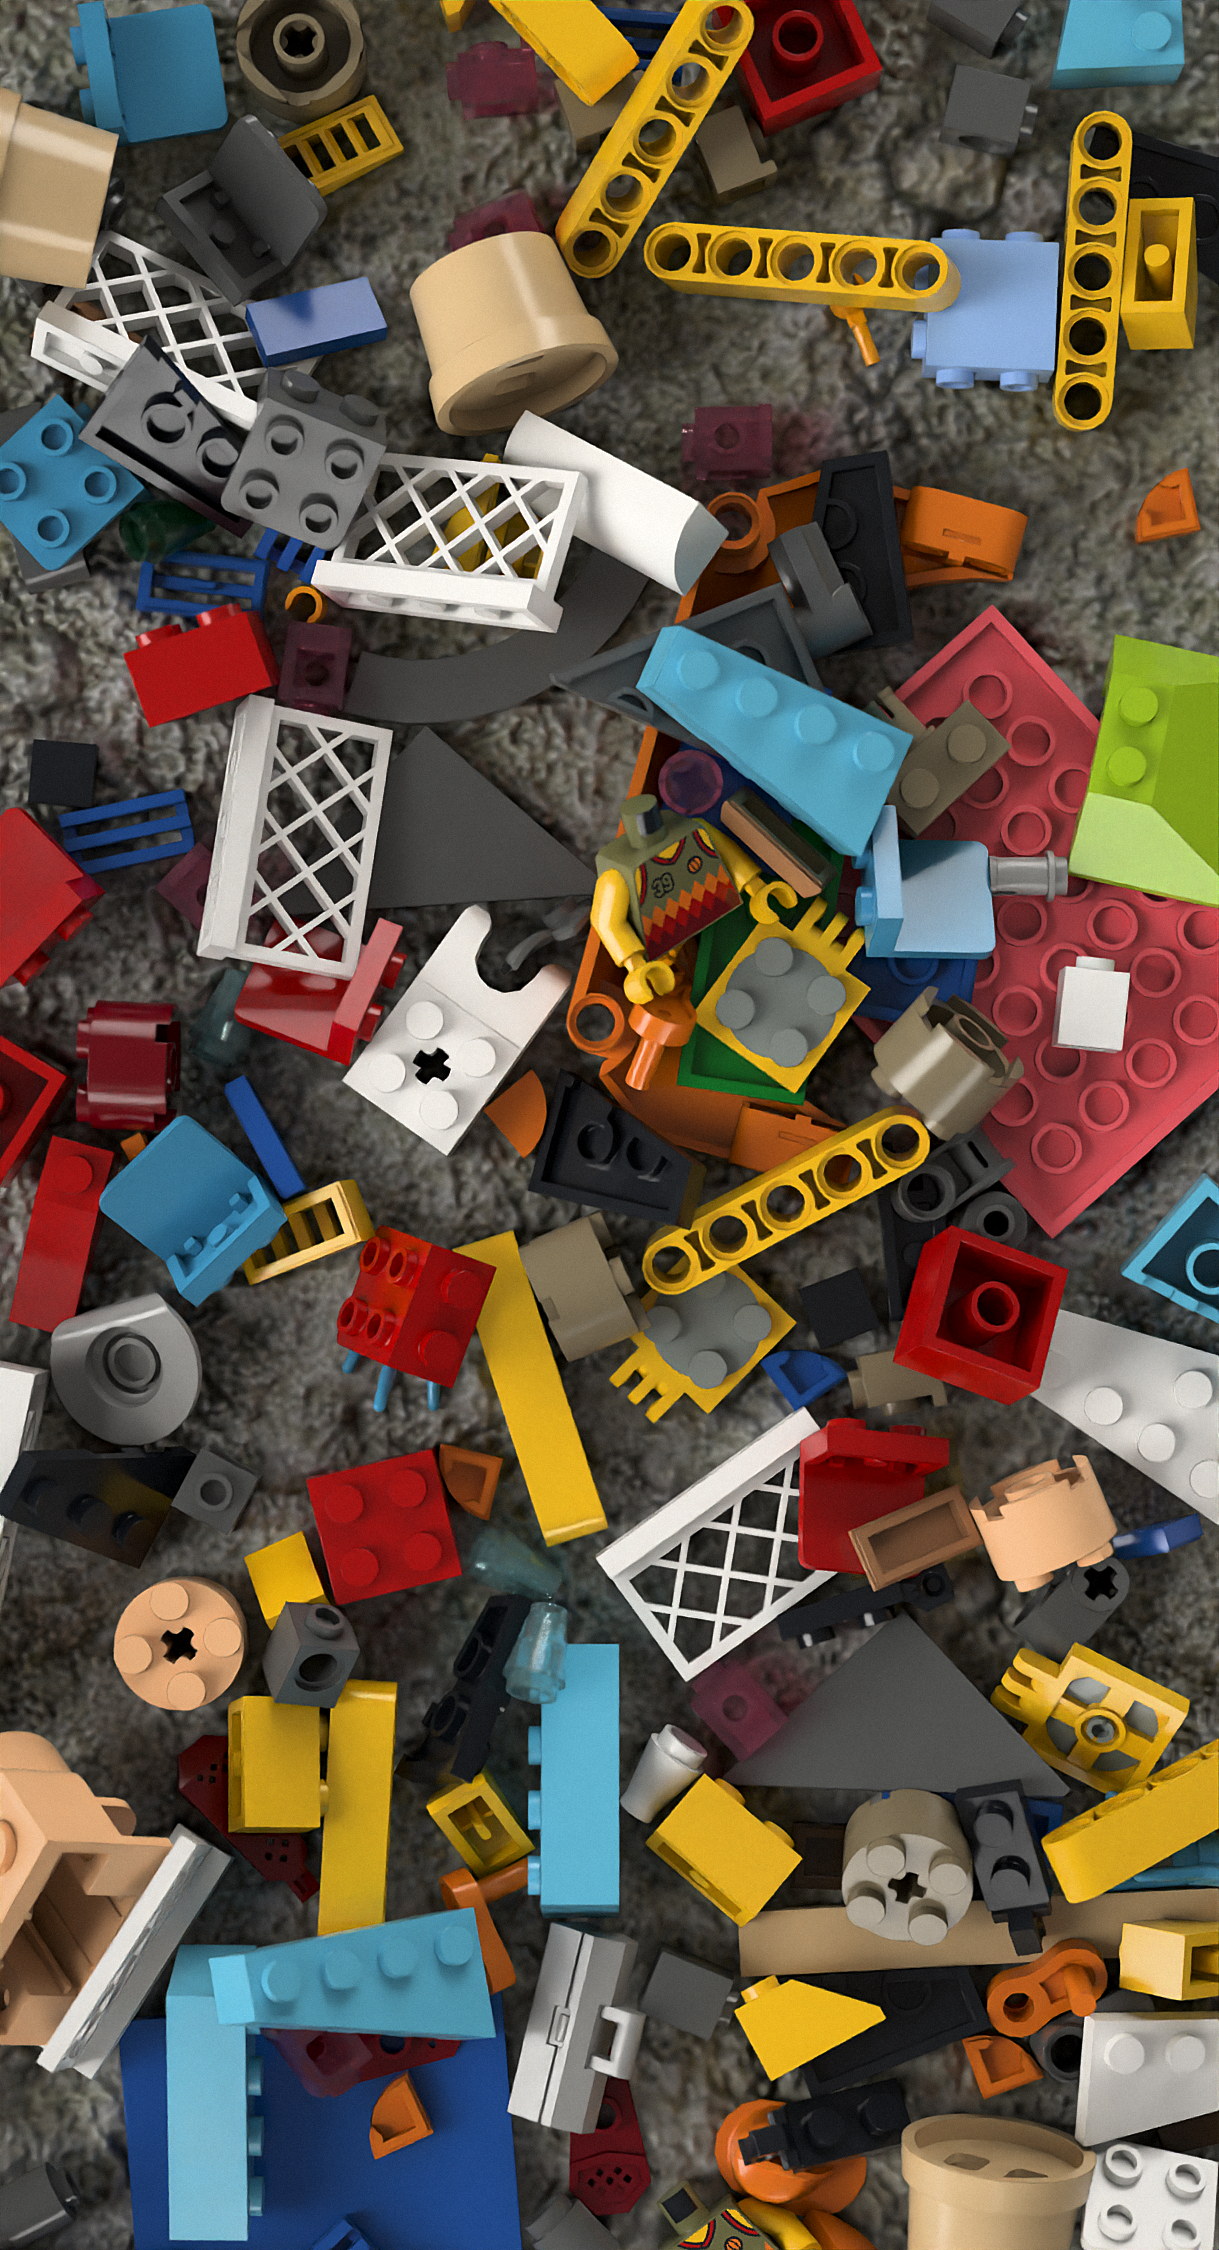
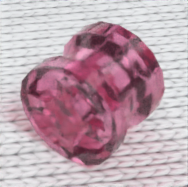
[658,750,723,817]

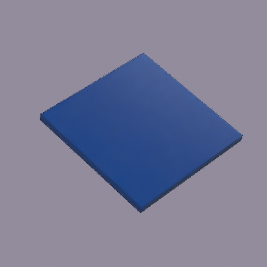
[119,1991,523,2250]

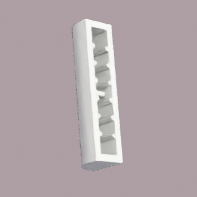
[502,410,729,597]

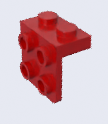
[0,807,106,989]
[234,915,408,1066]
[337,1225,497,1389]
[798,1418,949,1579]

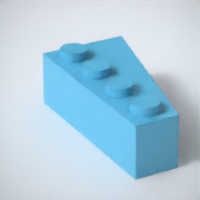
[1049,0,1185,90]
[636,625,914,857]
[1119,1172,1219,1324]
[528,1644,619,1918]
[208,1907,496,2040]
[166,1944,265,2241]

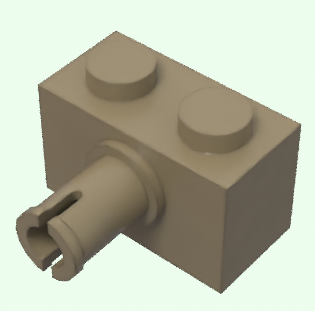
[862,686,1012,840]

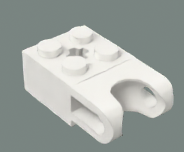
[342,905,573,1157]

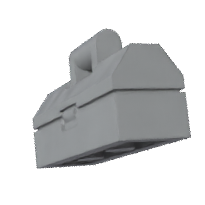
[507,1922,646,2134]

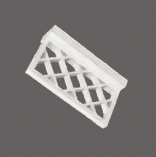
[31,229,324,442]
[311,452,588,633]
[197,694,393,981]
[596,1406,838,1682]
[36,1823,235,2080]

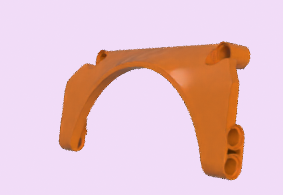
[566,470,1029,1184]

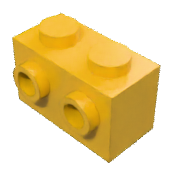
[228,1696,329,1833]
[645,1773,803,1928]

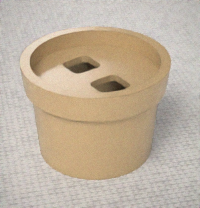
[0,86,119,290]
[410,231,619,436]
[901,2113,1097,2250]

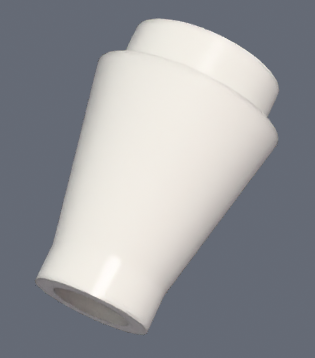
[619,1724,708,1823]

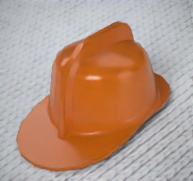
[715,2099,867,2216]

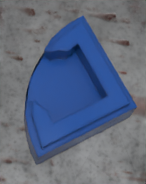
[759,1349,847,1411]
[1112,1513,1204,1561]

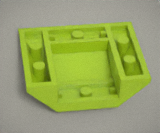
[1067,634,1219,909]

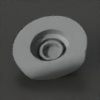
[50,1293,202,1445]

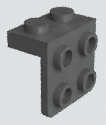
[154,114,328,307]
[221,366,387,551]

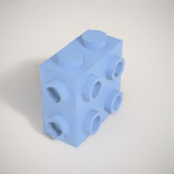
[911,229,1059,392]

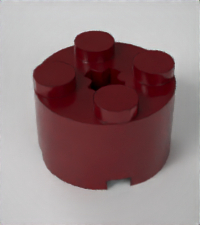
[76,1000,182,1131]

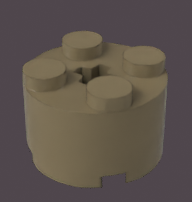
[236,0,368,126]
[871,986,1024,1141]
[518,1210,652,1363]
[842,1789,973,1946]

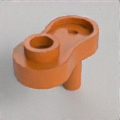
[625,961,698,1090]
[438,1857,528,1996]
[984,1938,1108,2038]

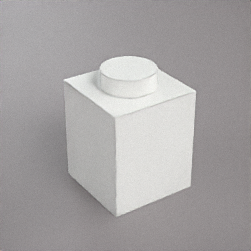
[1051,956,1130,1053]

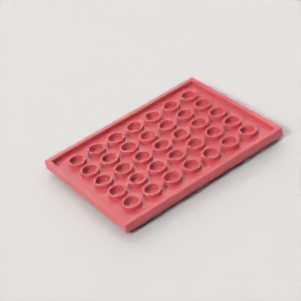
[834,604,1219,1239]

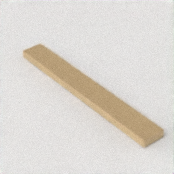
[738,1886,1219,1977]

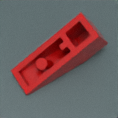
[9,1135,123,1333]

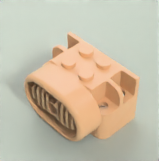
[0,1731,173,2045]

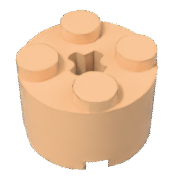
[968,1455,1118,1592]
[114,1576,249,1711]

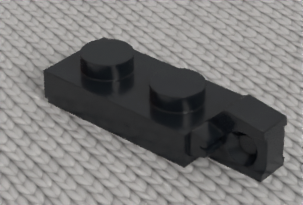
[775,1562,955,1650]
[954,1779,1053,1956]
[738,2077,911,2174]

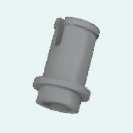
[988,850,1068,902]

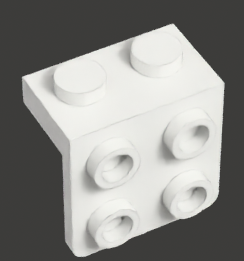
[1080,2139,1218,2250]

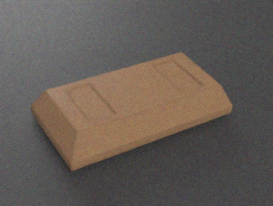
[720,785,838,898]
[848,1484,984,1592]

